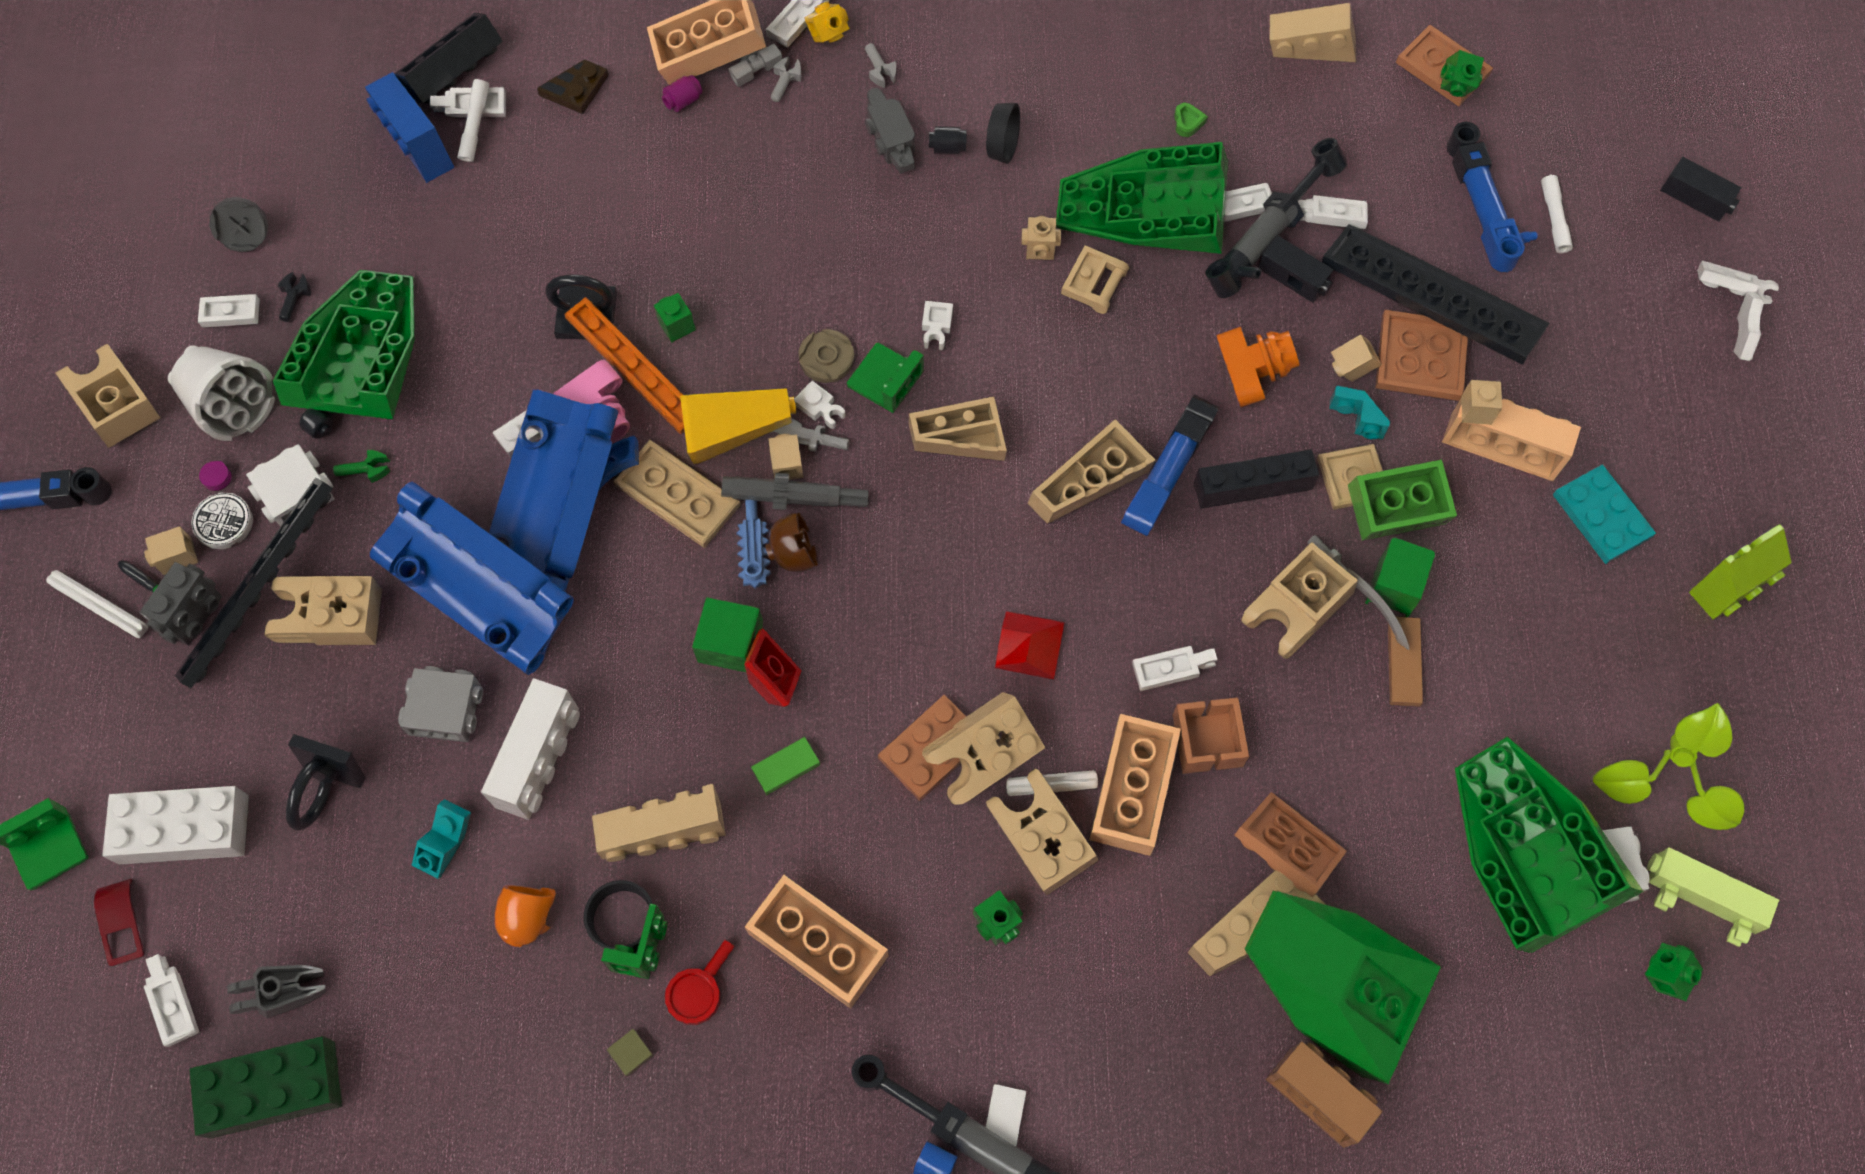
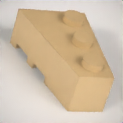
[909,397,1007,461]

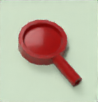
[665,940,735,1025]

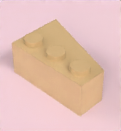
[1270,3,1356,62]

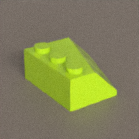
[1689,524,1792,620]

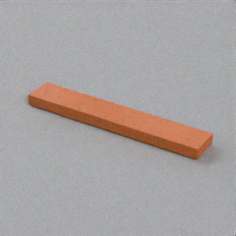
[565,297,685,435]

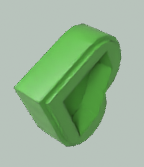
[1174,103,1208,137]

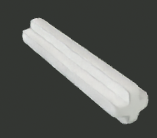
[1006,770,1098,796]

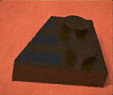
[537,59,609,114]

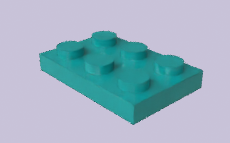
[1553,464,1656,564]

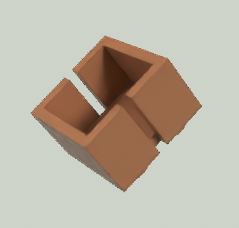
[1172,698,1249,774]

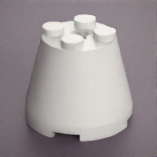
[168,345,275,441]

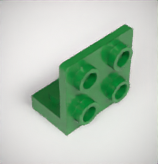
[847,343,924,413]
[0,798,89,891]
[601,903,668,980]

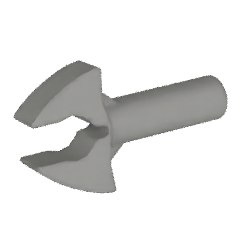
[865,43,897,88]
[771,56,802,102]

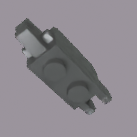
[865,88,915,173]

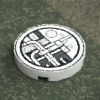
[191,493,254,549]

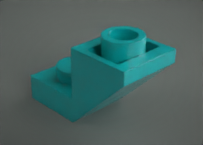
[1329,386,1390,439]
[412,799,471,879]

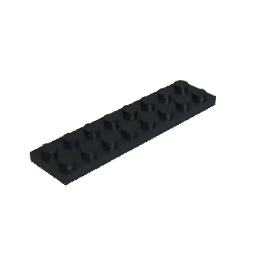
[1322,224,1549,365]

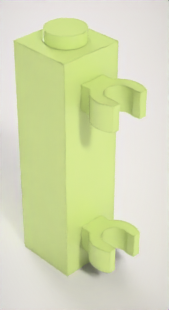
[1647,847,1779,947]

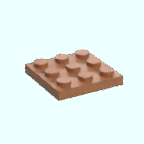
[1375,310,1468,401]
[1234,792,1347,898]

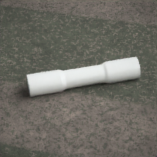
[457,79,490,162]
[1541,175,1573,253]

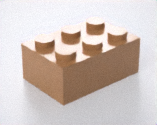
[1265,1041,1383,1148]

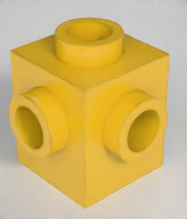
[804,1,850,43]

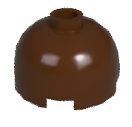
[765,512,818,572]

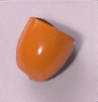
[495,885,556,948]

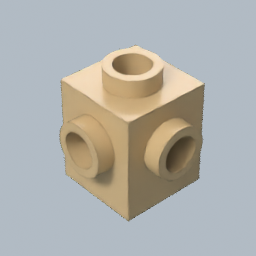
[1022,216,1061,260]

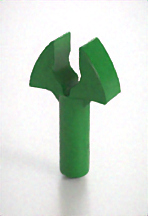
[333,450,390,483]

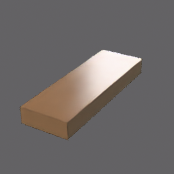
[1388,617,1423,707]

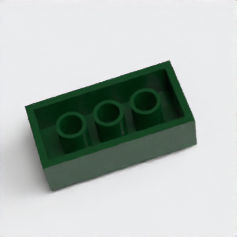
[189,1036,342,1139]

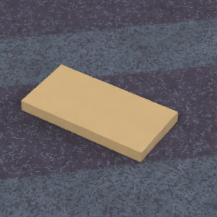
[613,440,741,548]

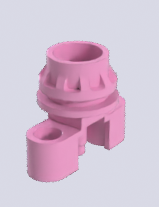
[553,360,630,444]

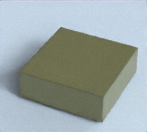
[606,1029,654,1077]

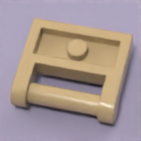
[1061,246,1129,314]

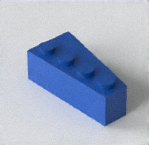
[365,72,455,183]

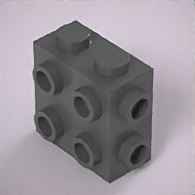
[139,562,222,646]

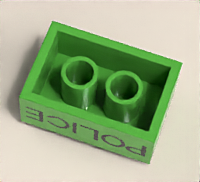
[1348,460,1457,541]

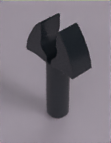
[278,272,311,322]

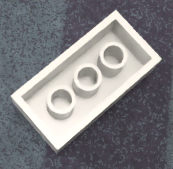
[481,678,580,820]
[102,786,249,864]

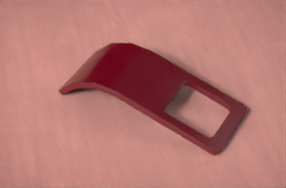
[94,878,144,966]

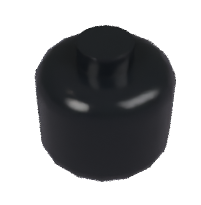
[299,408,333,439]

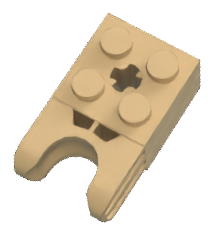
[55,344,160,448]
[1242,542,1358,659]
[265,576,382,645]
[922,692,1045,805]
[986,769,1099,895]

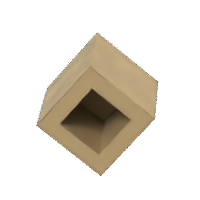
[1331,335,1382,382]
[1461,380,1502,425]
[768,434,804,480]
[144,526,198,575]

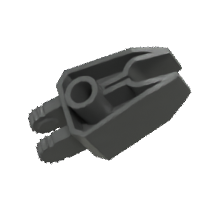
[227,965,326,1019]

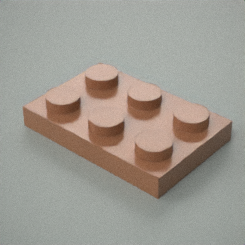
[1396,25,1493,106]
[878,695,966,801]

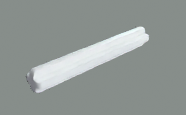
[46,570,148,638]

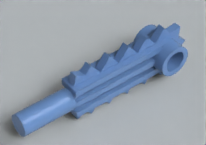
[736,500,771,589]

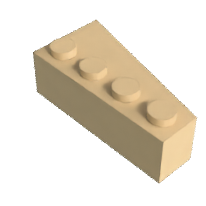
[1188,871,1325,976]

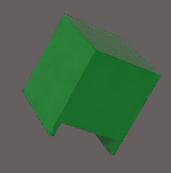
[1365,538,1435,617]
[692,597,763,672]

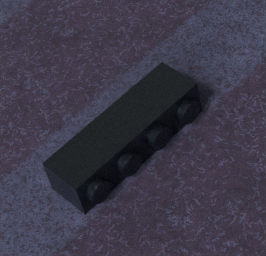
[394,12,503,103]
[1194,449,1319,509]

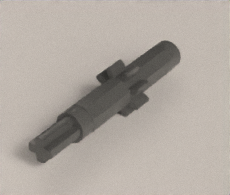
[721,473,868,510]

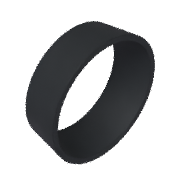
[986,103,1020,164]
[584,880,653,949]

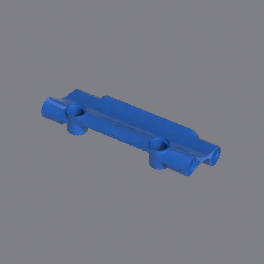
[489,390,619,592]
[370,482,574,675]

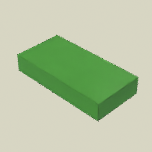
[751,737,820,795]

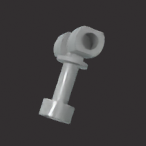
[729,43,782,87]

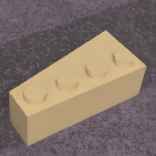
[1028,419,1156,524]
[592,784,726,862]

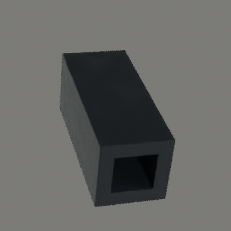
[1660,156,1742,222]
[1258,235,1334,303]

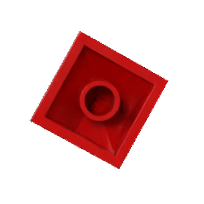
[995,611,1065,680]
[744,628,802,707]

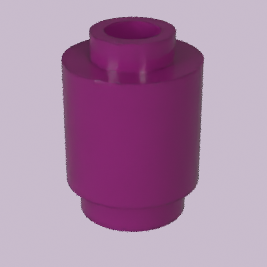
[662,75,702,112]

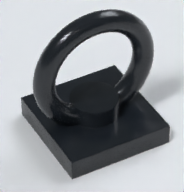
[545,274,617,340]
[286,734,366,831]

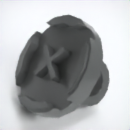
[209,197,268,252]

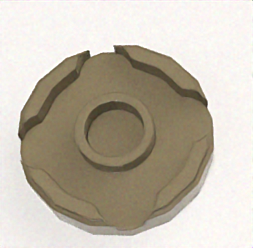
[798,329,855,383]

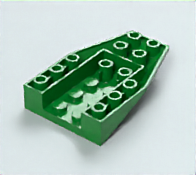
[1056,142,1228,254]
[273,270,415,420]
[1455,737,1644,953]
[1245,890,1441,1084]

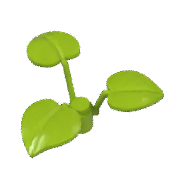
[1593,703,1744,830]

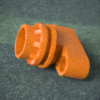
[1216,327,1300,408]

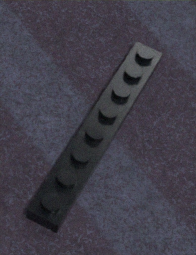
[175,477,333,688]

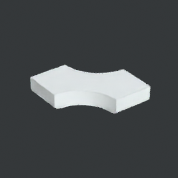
[1733,292,1764,361]

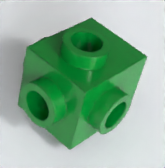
[1440,50,1484,97]
[973,890,1023,946]
[1644,943,1703,1001]

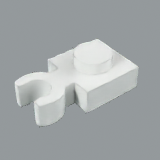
[922,301,953,350]
[795,381,846,429]

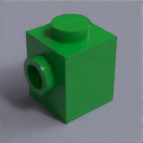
[654,293,696,343]

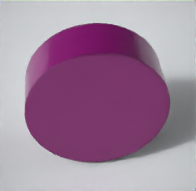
[199,461,232,491]

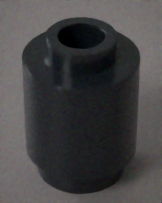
[929,126,967,154]

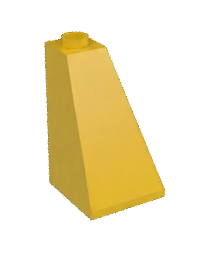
[680,388,796,464]

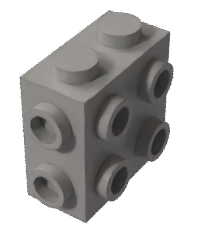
[398,666,483,742]

